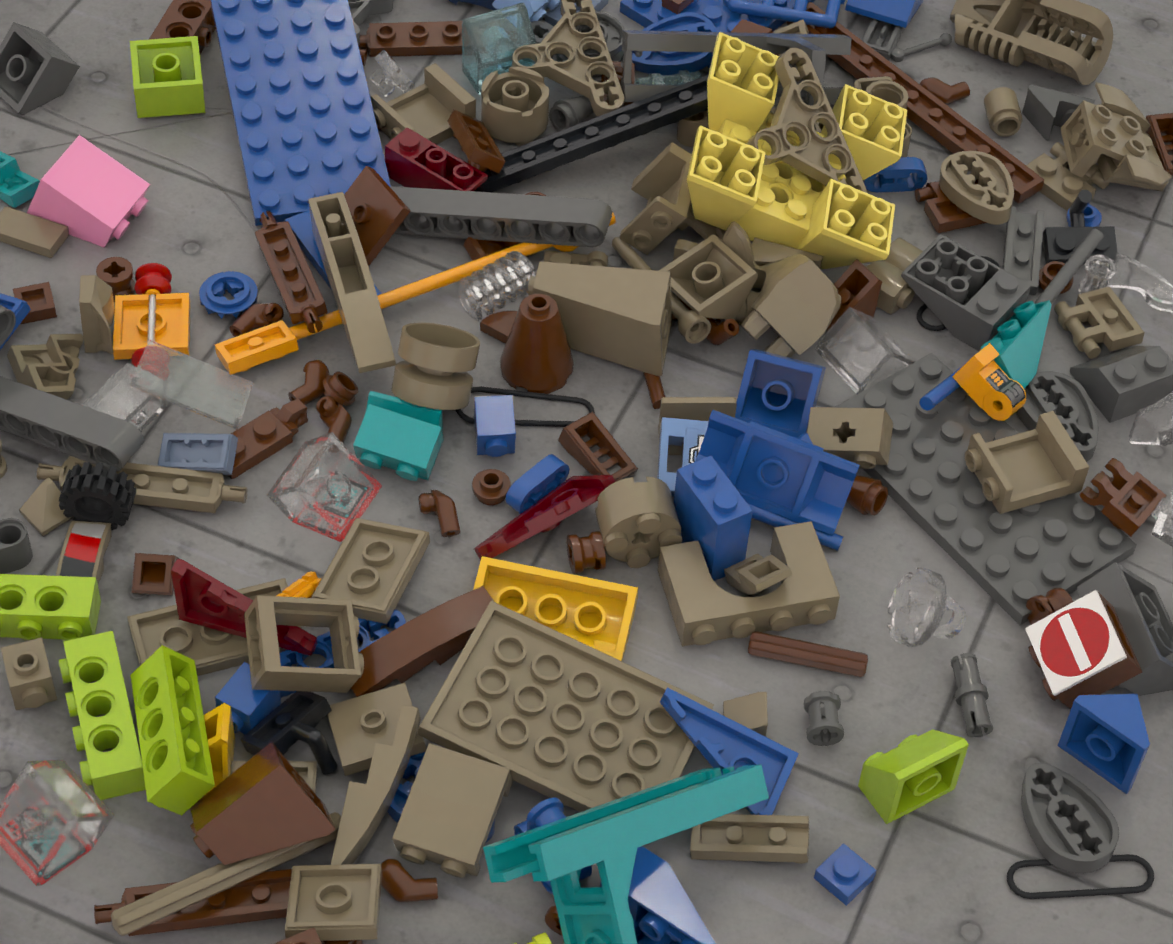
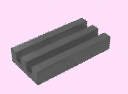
[862,18,904,61]

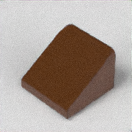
[132,553,179,596]

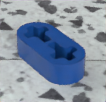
[863,157,928,193]
[505,454,570,514]

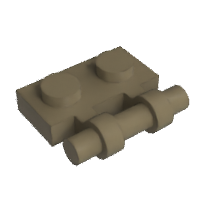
[1026,142,1110,211]
[1054,286,1145,359]

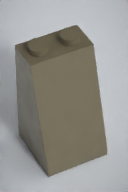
[528,261,672,376]

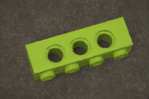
[0,574,101,641]
[58,631,146,801]
[130,645,215,816]

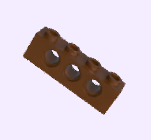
[149,0,216,54]

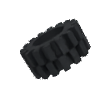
[59,462,136,530]

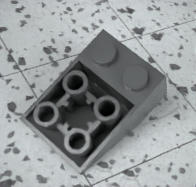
[901,234,1031,351]

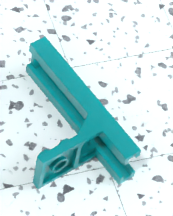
[483,764,769,944]

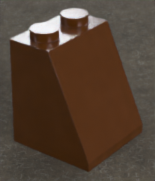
[190,742,336,865]

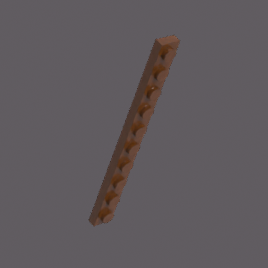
[786,2,1045,204]

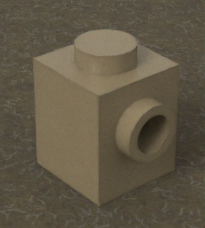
[1,637,57,711]

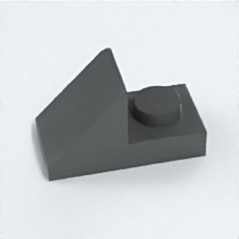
[1022,84,1095,141]

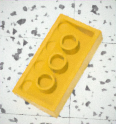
[473,556,638,661]

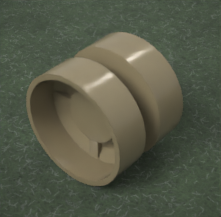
[391,323,480,410]

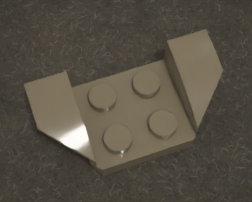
[1095,82,1172,191]

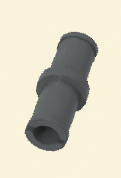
[951,653,993,737]

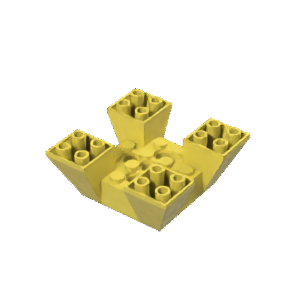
[687,32,907,269]

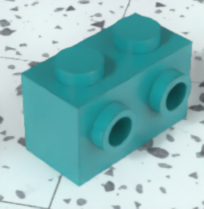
[353,404,444,481]

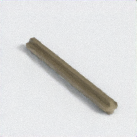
[111,812,341,936]

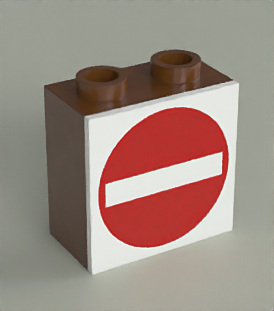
[1025,590,1143,710]

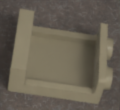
[370,63,476,145]
[620,142,692,255]
[965,411,1089,514]
[392,743,513,878]

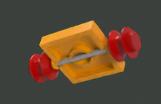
[113,263,190,386]

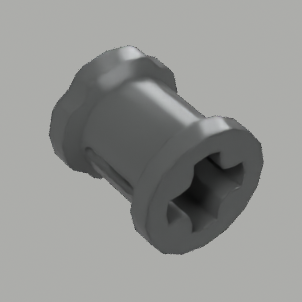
[803,691,844,746]

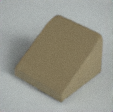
[723,692,768,737]

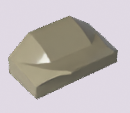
[79,275,115,355]

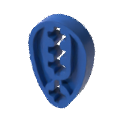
[632,12,717,75]

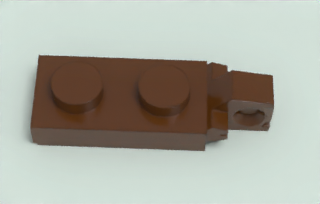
[228,398,308,479]

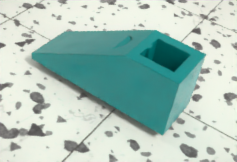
[981,300,1052,388]

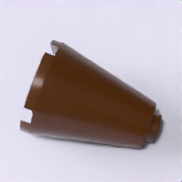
[500,294,574,394]

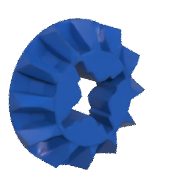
[199,271,258,319]

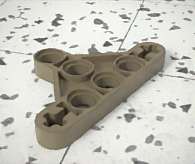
[512,0,624,117]
[747,48,867,193]

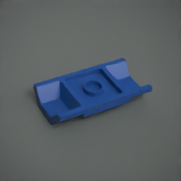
[695,410,860,536]

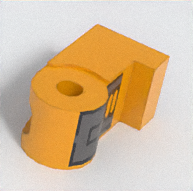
[952,343,1026,421]

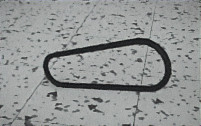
[456,386,595,427]

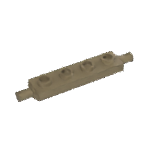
[37,456,248,513]

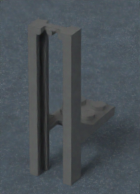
[620,30,852,107]

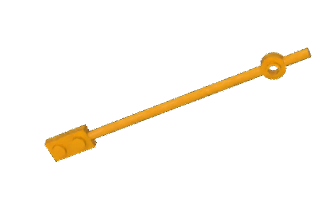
[214,212,616,375]

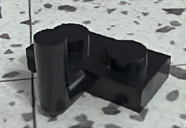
[1043,190,1118,264]
[240,691,338,774]

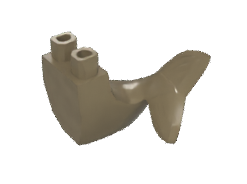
[722,221,841,358]

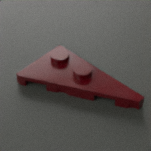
[474,475,616,561]
[170,558,318,656]

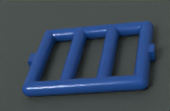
[728,0,845,28]

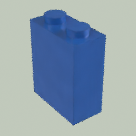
[674,456,753,581]

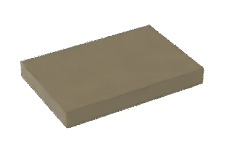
[311,518,430,624]

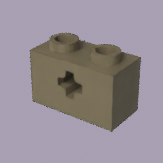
[807,407,893,469]

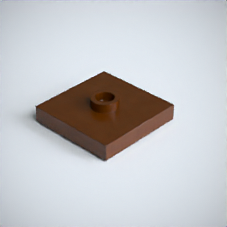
[344,166,411,266]

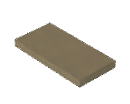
[127,578,301,676]

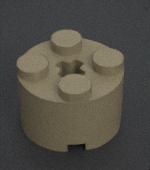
[481,67,549,146]
[595,477,682,568]

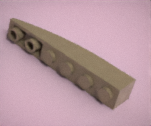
[308,192,396,373]

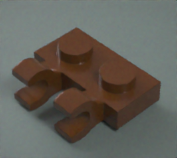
[1079,458,1167,537]

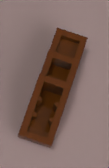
[351,586,495,697]

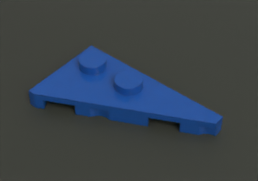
[660,687,799,815]

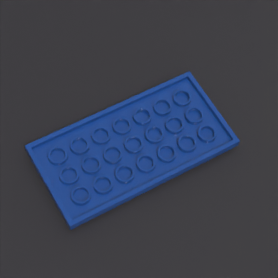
[210,0,391,226]

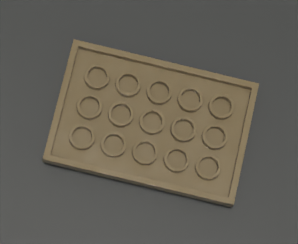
[418,601,714,812]

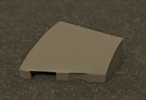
[7,334,83,400]

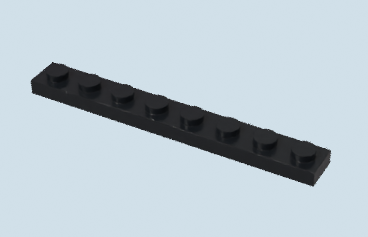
[474,74,709,193]

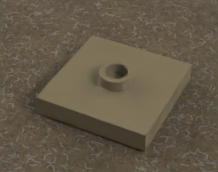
[327,683,426,776]
[285,864,382,941]

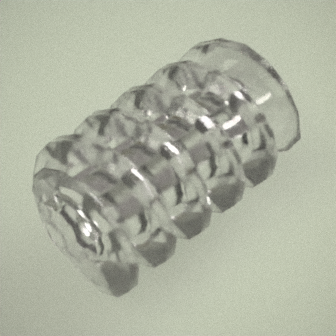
[458,251,537,321]

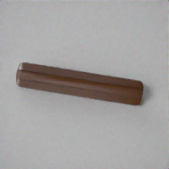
[748,631,868,677]

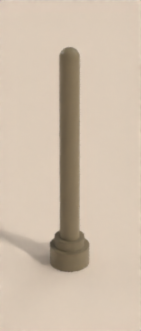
[612,237,711,344]

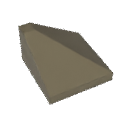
[19,478,74,536]

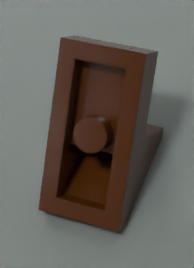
[827,259,882,338]

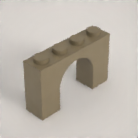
[658,521,840,646]

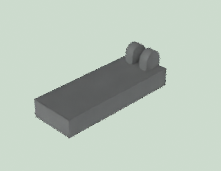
[1002,206,1044,295]

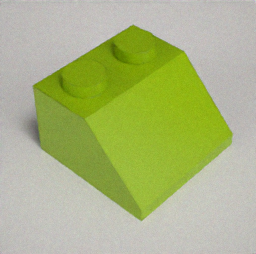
[130,36,206,118]
[858,729,969,825]

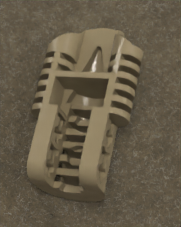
[950,0,1113,85]

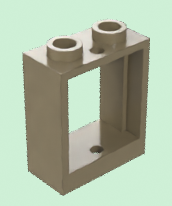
[244,595,364,693]

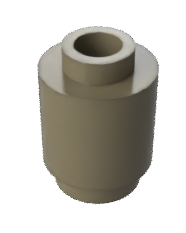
[984,87,1023,137]

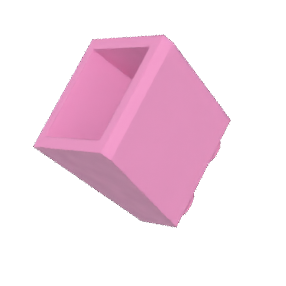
[27,135,150,248]

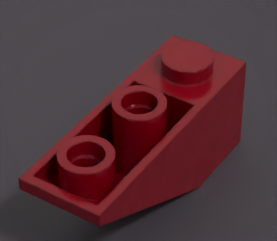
[385,127,488,191]

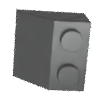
[0,22,80,115]
[1070,346,1173,423]

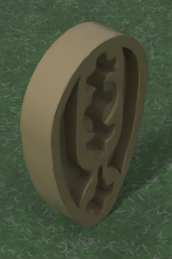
[939,151,1014,225]

